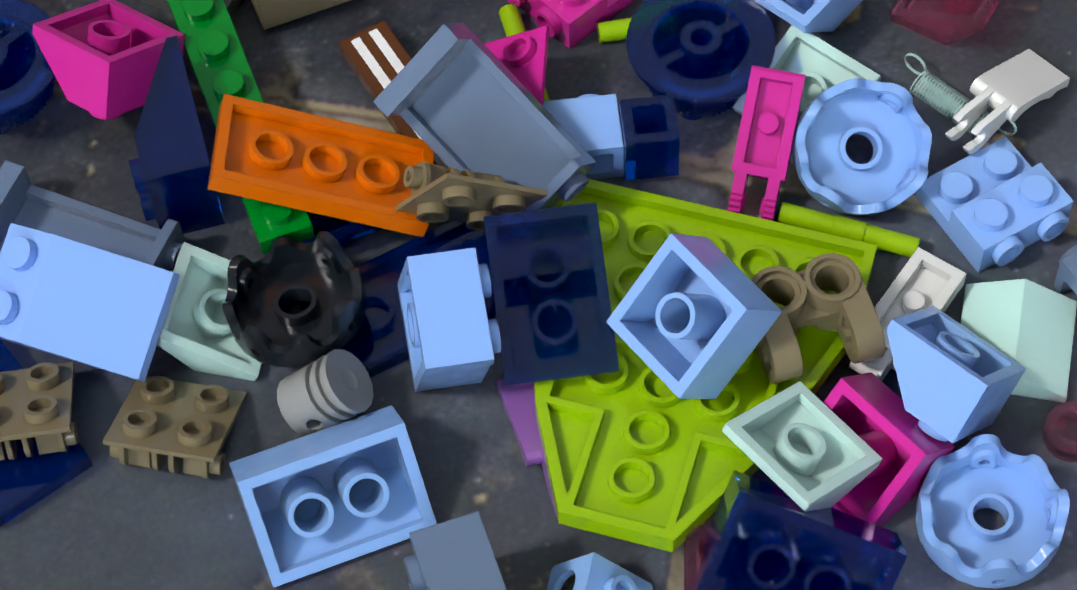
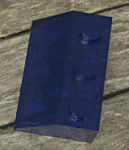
[693,470,907,590]

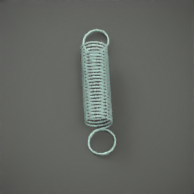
[904,53,1017,137]

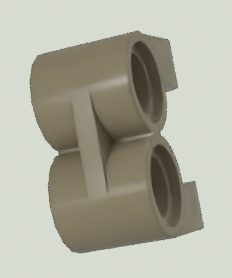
[752,253,885,384]

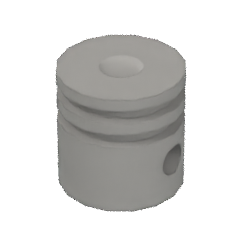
[277,349,374,436]

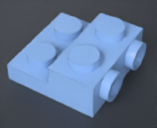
[915,136,1074,273]

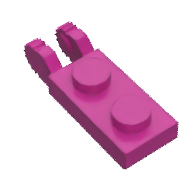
[728,65,806,221]

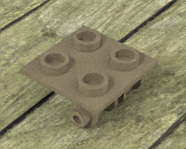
[396,162,547,231]
[0,361,79,461]
[103,376,247,479]

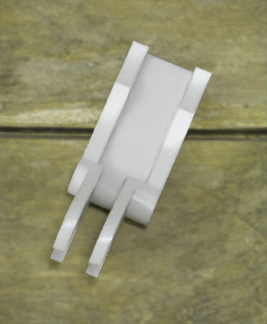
[945,49,1070,154]

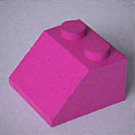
[32,0,185,120]
[823,372,955,542]

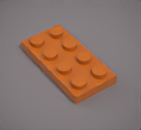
[208,94,434,237]

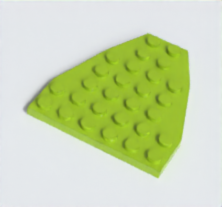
[529,179,878,553]

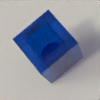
[620,95,680,180]

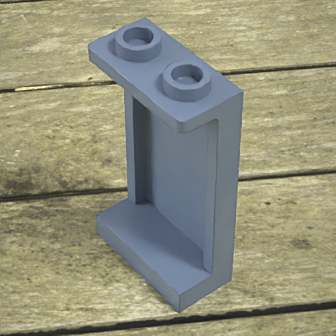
[373,22,596,243]
[0,160,185,272]

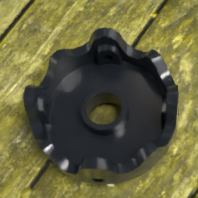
[222,231,367,368]

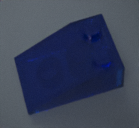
[129,35,225,234]
[483,202,620,387]

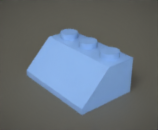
[229,405,437,588]

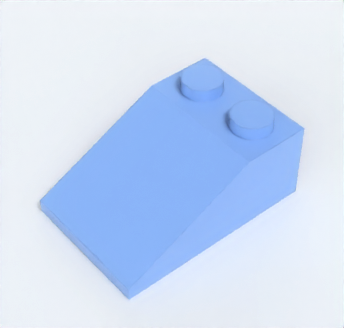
[0,223,180,382]

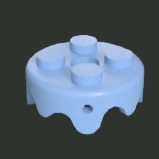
[792,78,932,217]
[915,434,1070,589]

